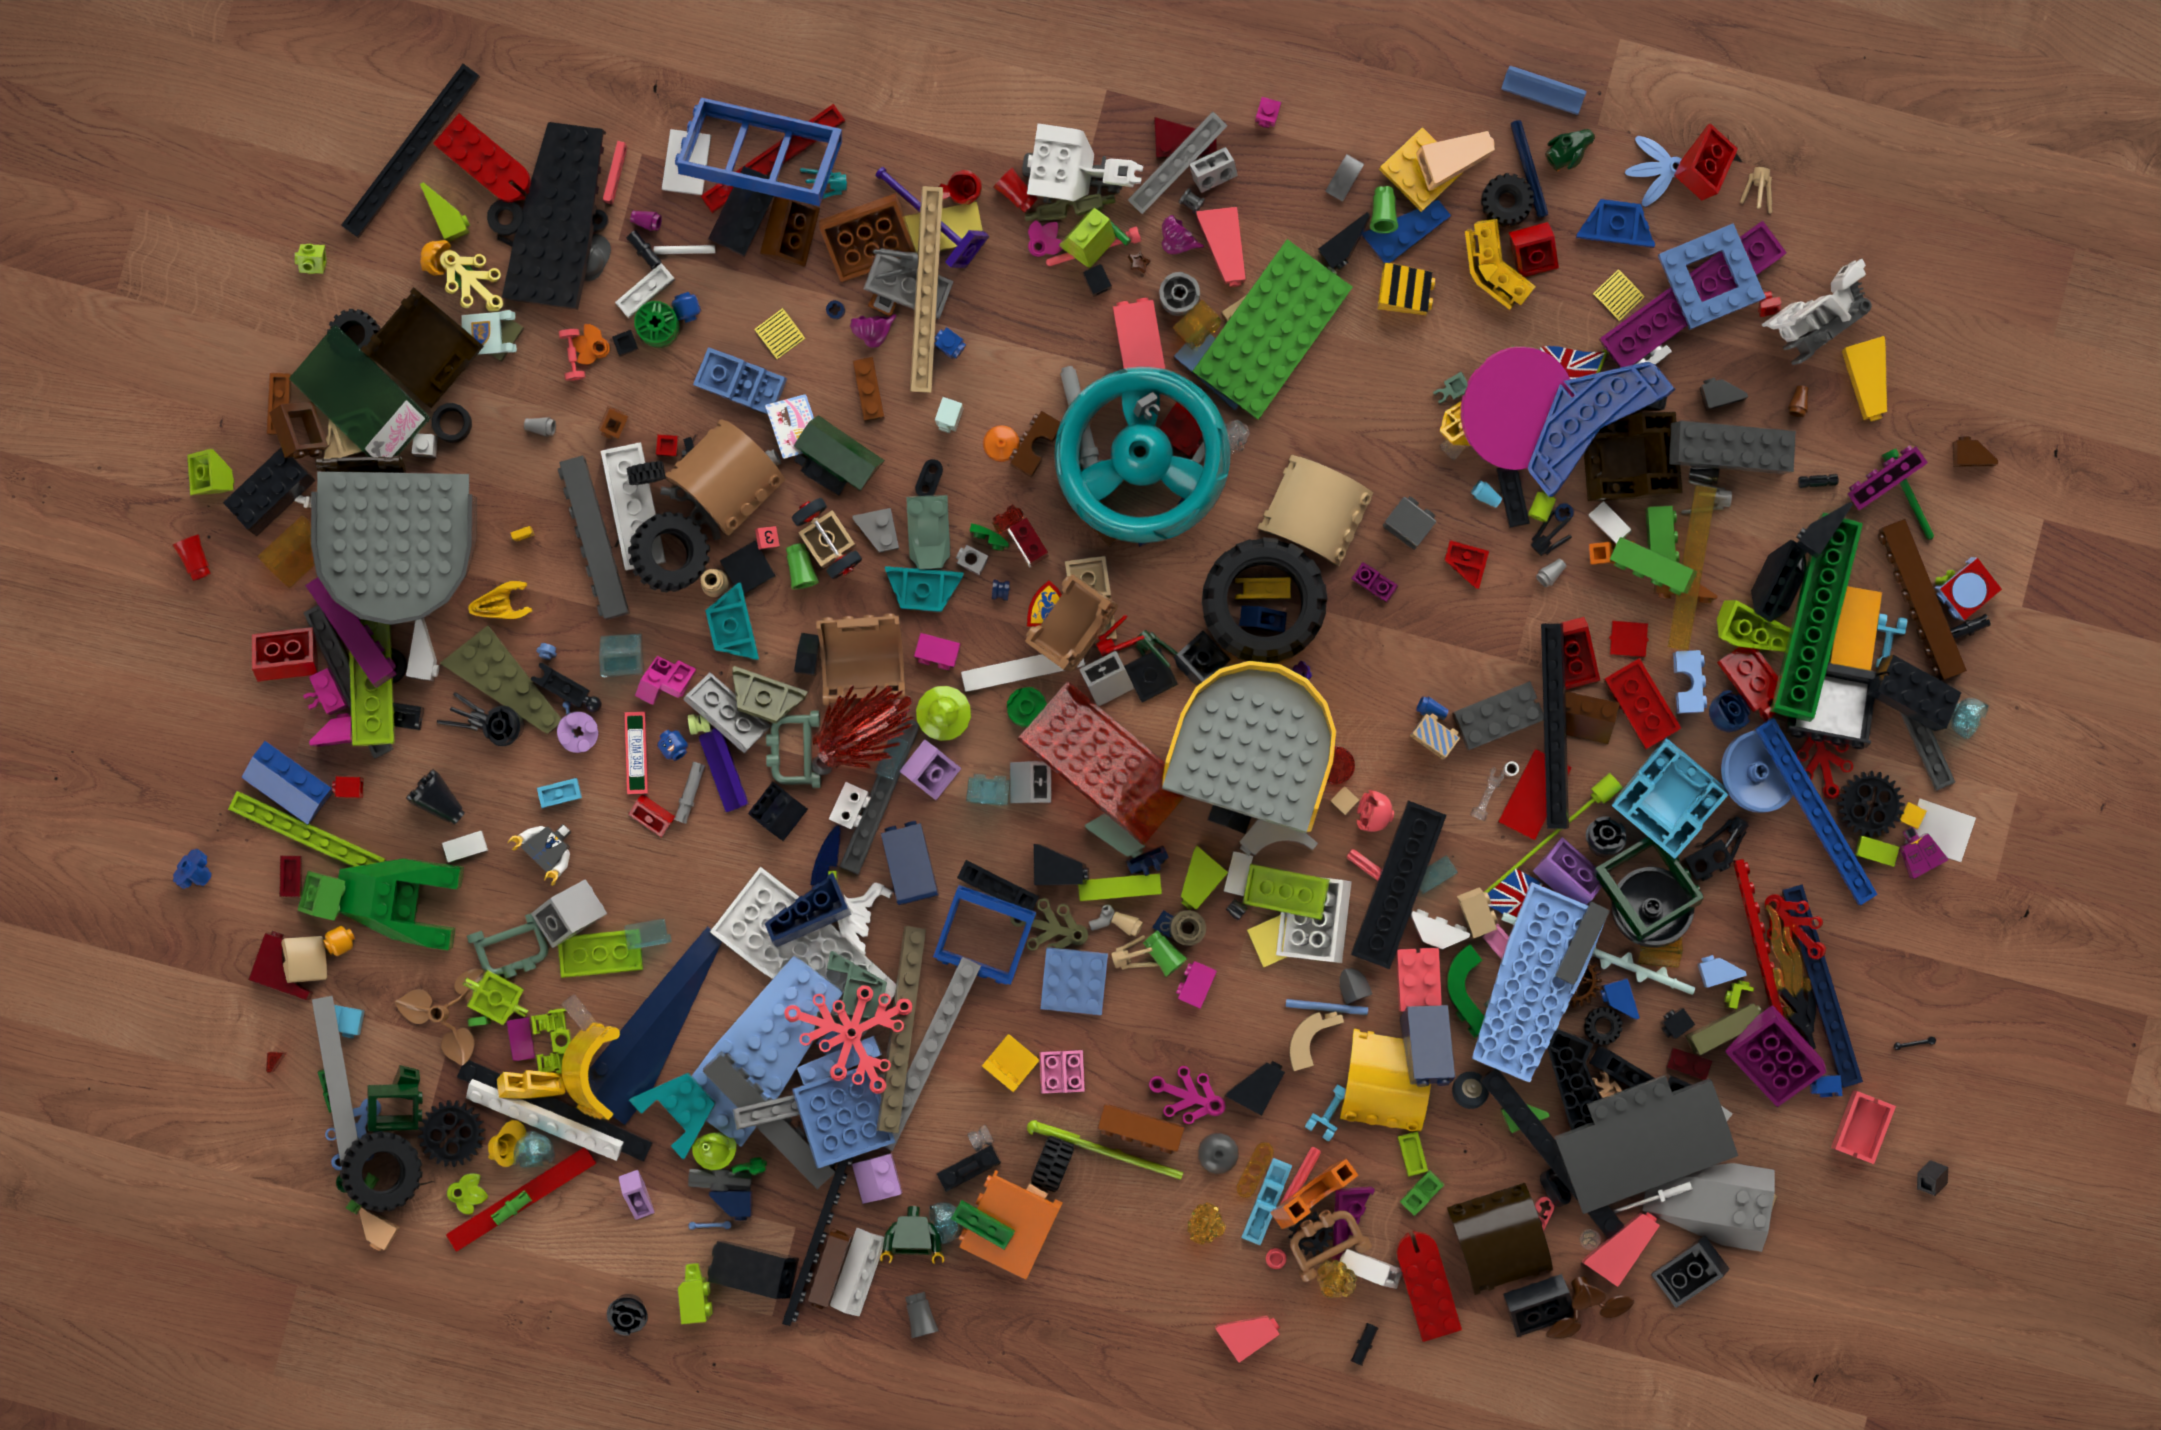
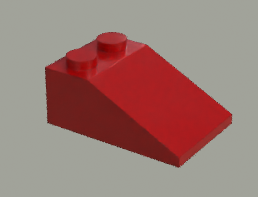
[1674,123,1738,201]
[1561,617,1601,690]

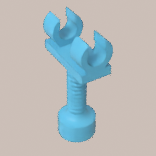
[1875,614,1907,668]
[1305,1084,1346,1141]

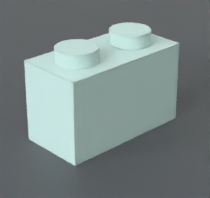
[935,397,964,433]

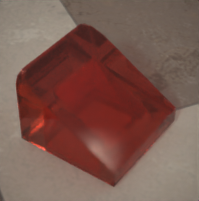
[266,1051,287,1073]

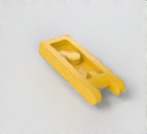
[1235,578,1291,599]

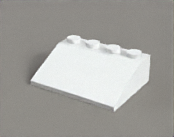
[1276,877,1352,963]

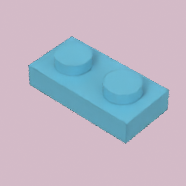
[537,778,582,808]

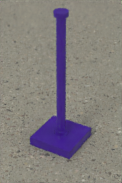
[875,167,990,268]

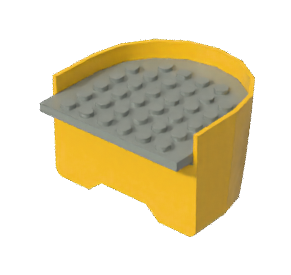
[1162,661,1336,834]

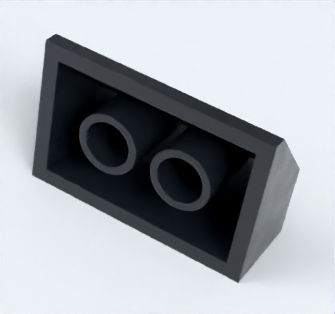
[1503,1274,1574,1337]

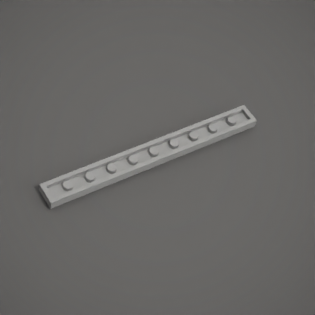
[884,957,981,1151]

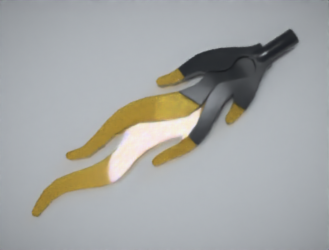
[1766,905,1816,1049]

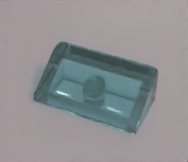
[875,735,909,780]
[1419,855,1458,894]

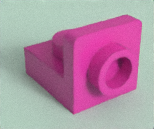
[1255,97,1281,128]

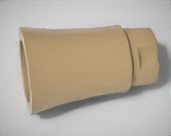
[701,569,729,597]

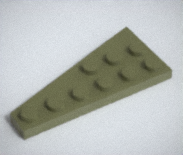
[440,626,562,734]

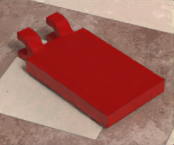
[1717,647,1779,722]

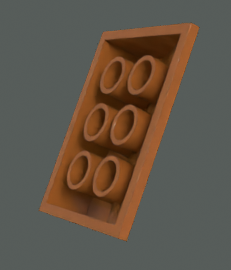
[819,193,916,282]

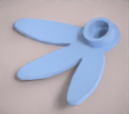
[1625,136,1682,207]

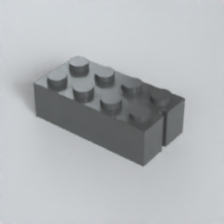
[1452,681,1544,751]

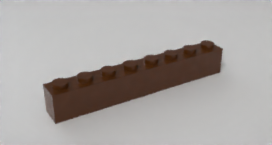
[1878,519,1967,681]

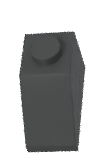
[1699,378,1748,411]

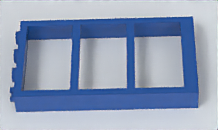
[675,98,842,206]

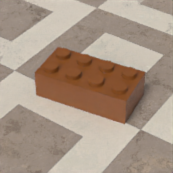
[1098,1103,1184,1154]

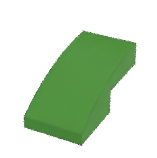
[1400,1170,1444,1216]

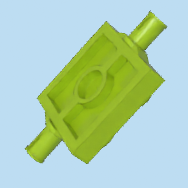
[463,969,528,1026]

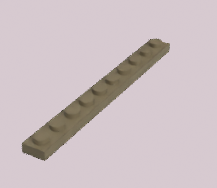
[877,926,926,1134]

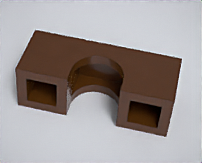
[1009,411,1060,478]

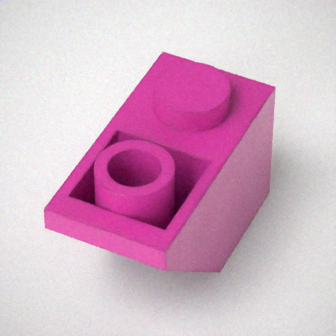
[635,655,675,705]

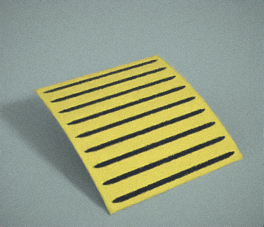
[1593,269,1645,321]
[754,308,805,359]

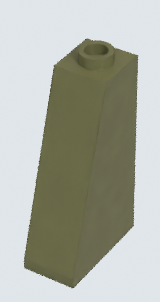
[1685,1003,1762,1055]

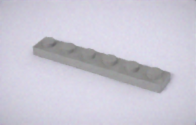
[1128,111,1227,214]

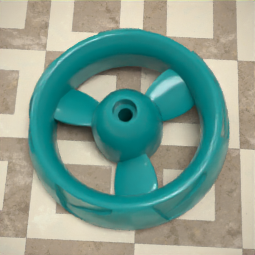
[1054,366,1231,543]

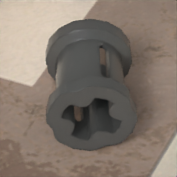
[1178,188,1205,214]

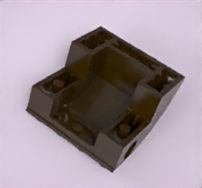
[1584,412,1683,501]

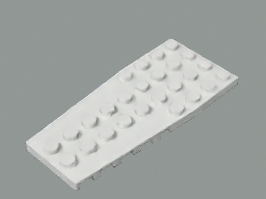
[710,867,896,1036]

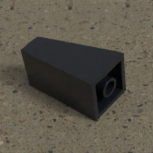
[707,1241,799,1299]

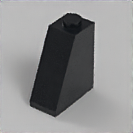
[1034,844,1090,885]
[1225,1061,1285,1116]

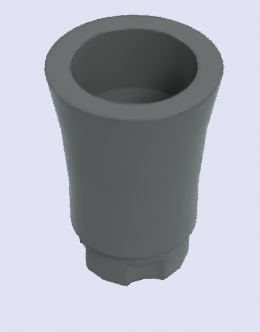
[905,1292,939,1339]

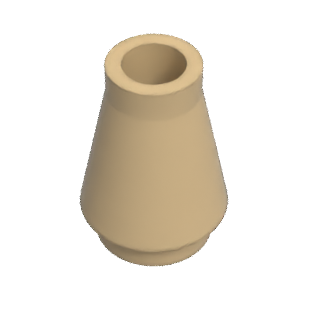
[1111,911,1143,937]

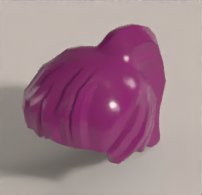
[1162,215,1204,255]
[850,314,897,348]

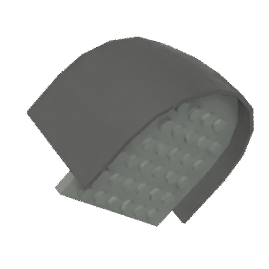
[311,472,477,625]

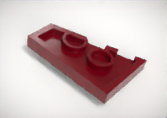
[1154,117,1217,159]

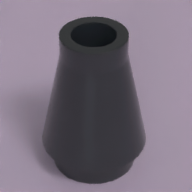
[1689,466,1720,485]

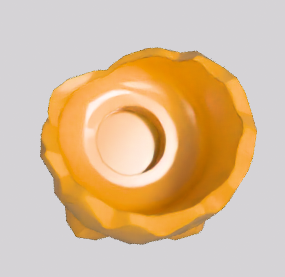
[420,240,453,276]

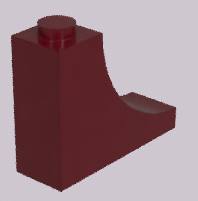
[248,931,313,1000]

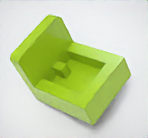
[1724,980,1754,1009]

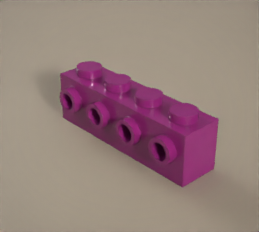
[1847,445,1928,510]

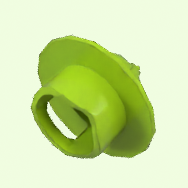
[916,686,971,741]

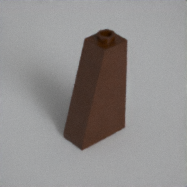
[808,1228,852,1309]

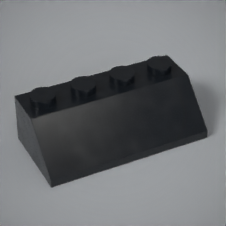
[708,166,779,257]

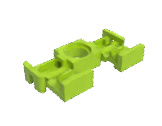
[531,1008,572,1073]

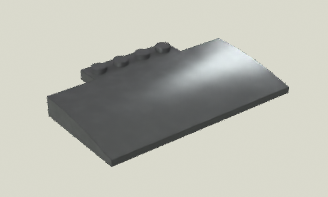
[1554,1075,1738,1214]

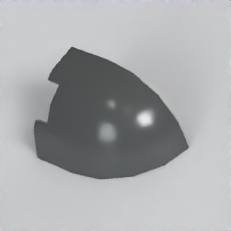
[1340,968,1373,1005]

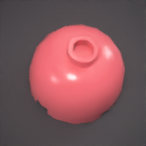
[1357,790,1394,832]

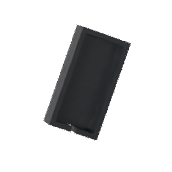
[223,448,316,537]
[1867,655,1962,731]

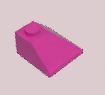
[309,713,352,747]

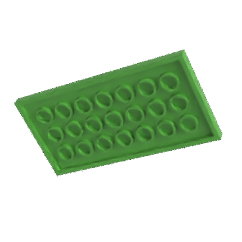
[1192,239,1353,420]

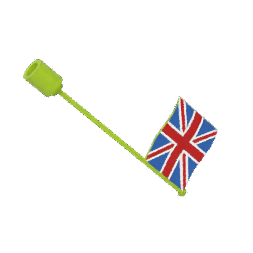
[1528,346,1610,523]
[1484,773,1623,917]

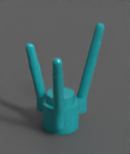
[800,168,847,199]

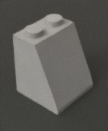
[531,879,607,948]

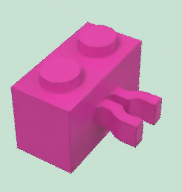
[303,668,349,715]

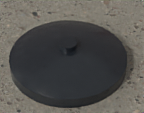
[1611,867,1695,948]

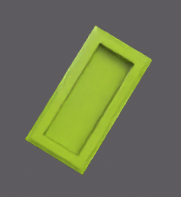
[1397,1131,1428,1177]

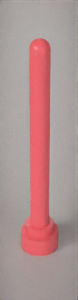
[1046,226,1141,266]

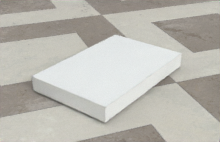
[662,129,711,195]

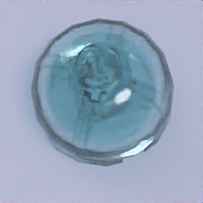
[1950,698,1989,739]
[514,1131,555,1168]
[929,1202,963,1244]

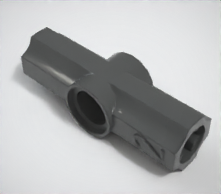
[688,1168,752,1191]

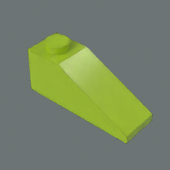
[420,182,470,242]

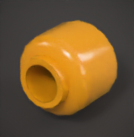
[323,926,355,956]

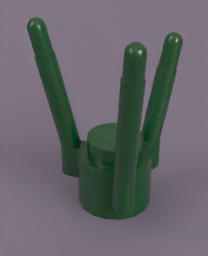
[1136,630,1178,668]

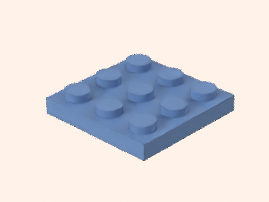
[1040,947,1108,1015]

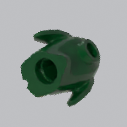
[1545,129,1595,172]

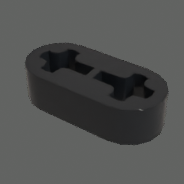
[1540,1169,1571,1207]

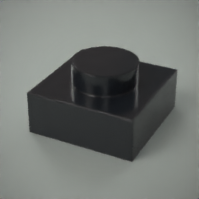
[612,330,639,357]

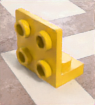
[982,1034,1039,1092]

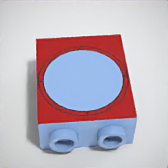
[1934,557,2002,621]

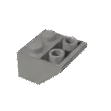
[1079,651,1134,707]
[1010,761,1051,803]

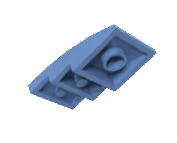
[693,347,787,415]

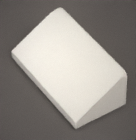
[1224,851,1253,896]

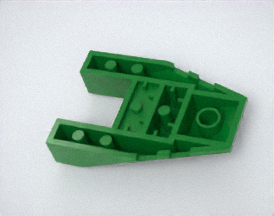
[338,858,464,950]

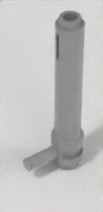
[1060,366,1101,470]

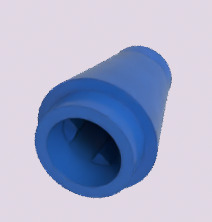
[1416,696,1448,720]

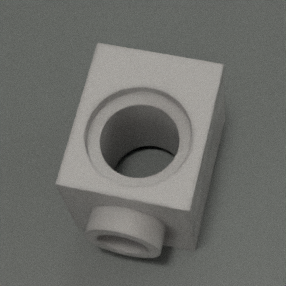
[956,545,989,576]

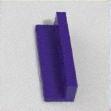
[699,728,749,812]

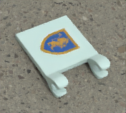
[461,310,517,355]

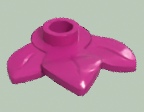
[1028,220,1062,257]

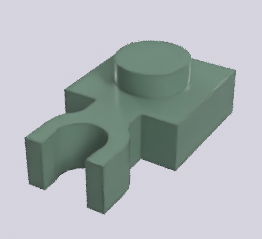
[1433,372,1468,404]

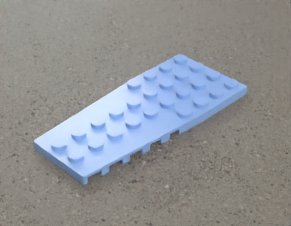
[1472,882,1606,1082]
[692,956,843,1147]

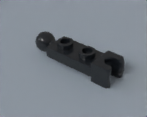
[531,663,602,712]

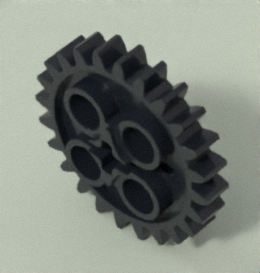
[1837,771,1905,837]
[418,1100,486,1167]

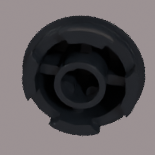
[482,706,524,746]
[1586,816,1626,858]
[607,1294,648,1336]

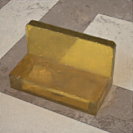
[1638,937,1683,968]

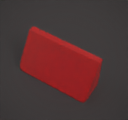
[628,795,675,838]

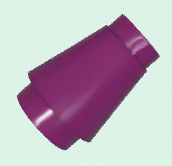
[630,210,662,232]

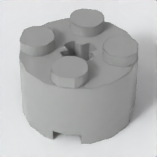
[1159,272,1200,316]

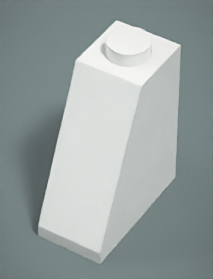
[1339,1249,1402,1289]

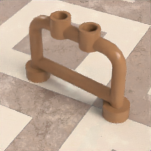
[1290,1210,1372,1282]

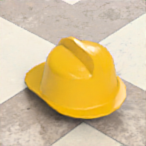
[488,1120,527,1167]

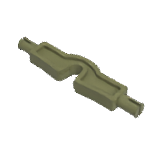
[1024,194,1116,222]

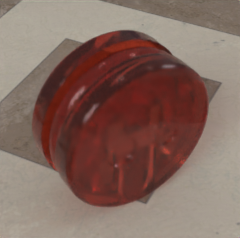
[1327,746,1355,785]

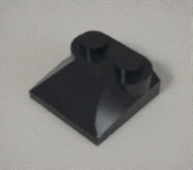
[1174,630,1231,685]

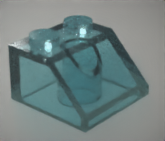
[966,774,1010,806]

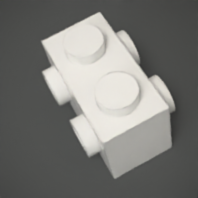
[829,782,871,830]

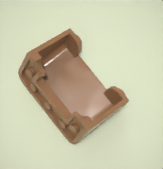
[1025,574,1118,672]

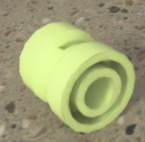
[688,714,712,735]

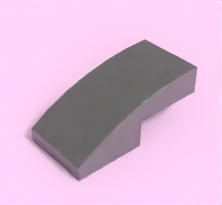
[1325,154,1364,201]

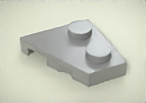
[852,508,899,553]

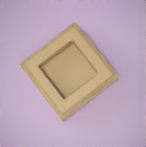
[1330,786,1359,815]

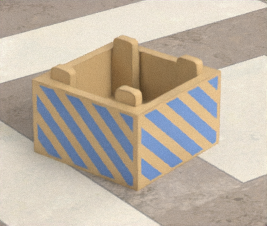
[1410,714,1460,760]

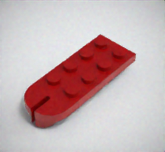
[433,113,531,202]
[1396,1231,1462,1342]

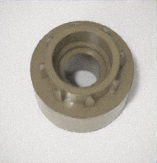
[1169,910,1206,946]

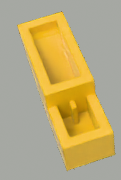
[497,1070,566,1099]

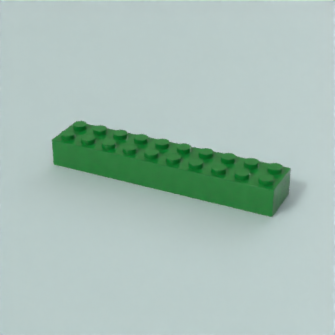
[1770,512,1863,722]

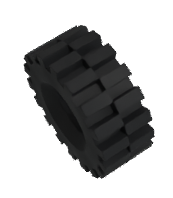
[1481,173,1534,227]

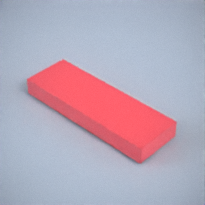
[603,141,627,205]

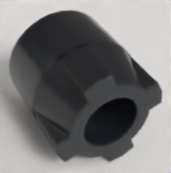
[1226,899,1248,921]

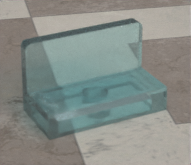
[624,919,672,950]

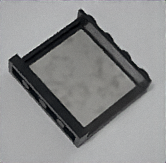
[1785,663,1881,750]

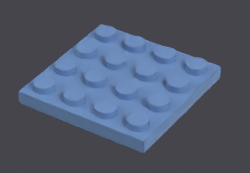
[792,1068,895,1169]

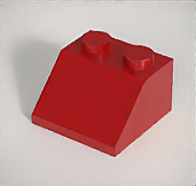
[1509,222,1559,277]

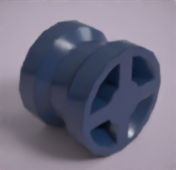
[992,579,1010,601]

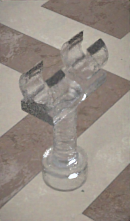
[1470,766,1504,821]

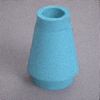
[1471,480,1502,508]

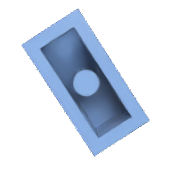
[1697,955,1747,988]

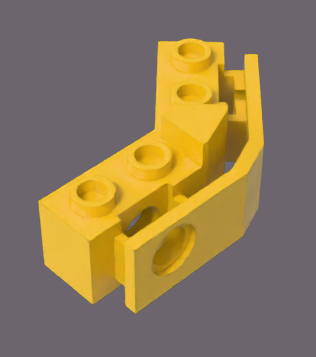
[1465,219,1536,310]

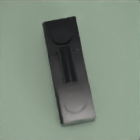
[937,1144,1001,1192]

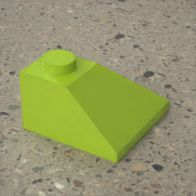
[187,449,234,495]

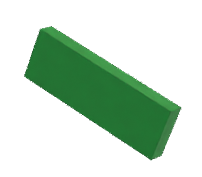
[951,1200,1015,1250]

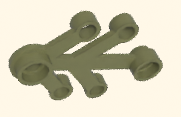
[1010,898,1088,950]

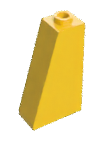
[1842,336,1887,422]

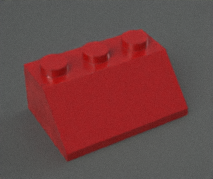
[252,627,318,682]

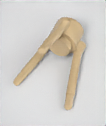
[1740,167,1772,214]
[1111,935,1159,970]

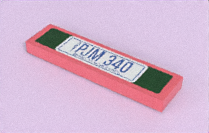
[624,712,648,794]

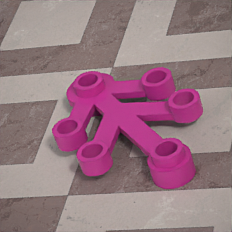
[1149,1066,1226,1124]

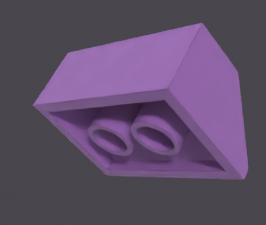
[1533,837,1602,905]

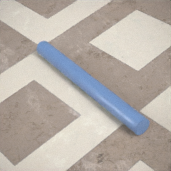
[1285,999,1368,1015]

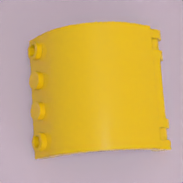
[561,1022,620,1120]
[1340,1029,1431,1132]

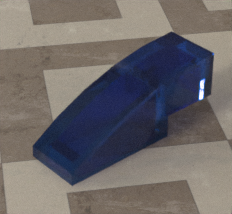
[810,825,841,886]

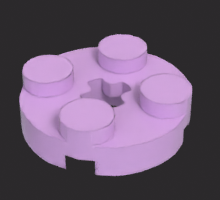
[557,711,598,753]

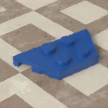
[1576,199,1655,248]

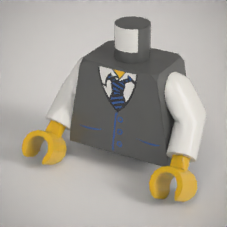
[507,824,571,886]

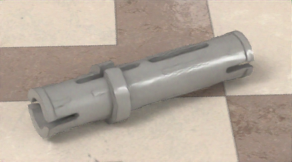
[674,762,705,824]

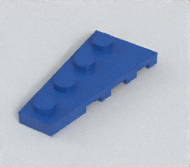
[1362,200,1451,264]

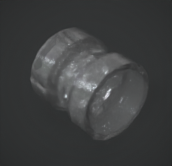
[967,1124,995,1152]

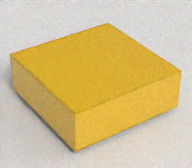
[510,526,535,542]
[1899,802,1927,830]

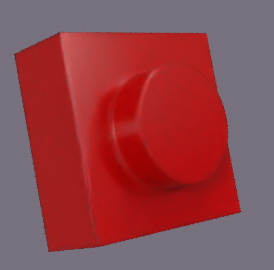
[656,434,678,457]

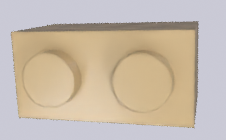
[1457,887,1498,938]

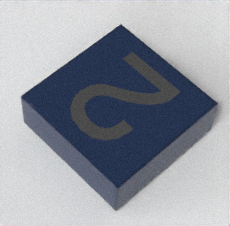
[1153,910,1173,938]

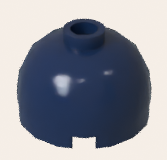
[1709,690,1750,733]

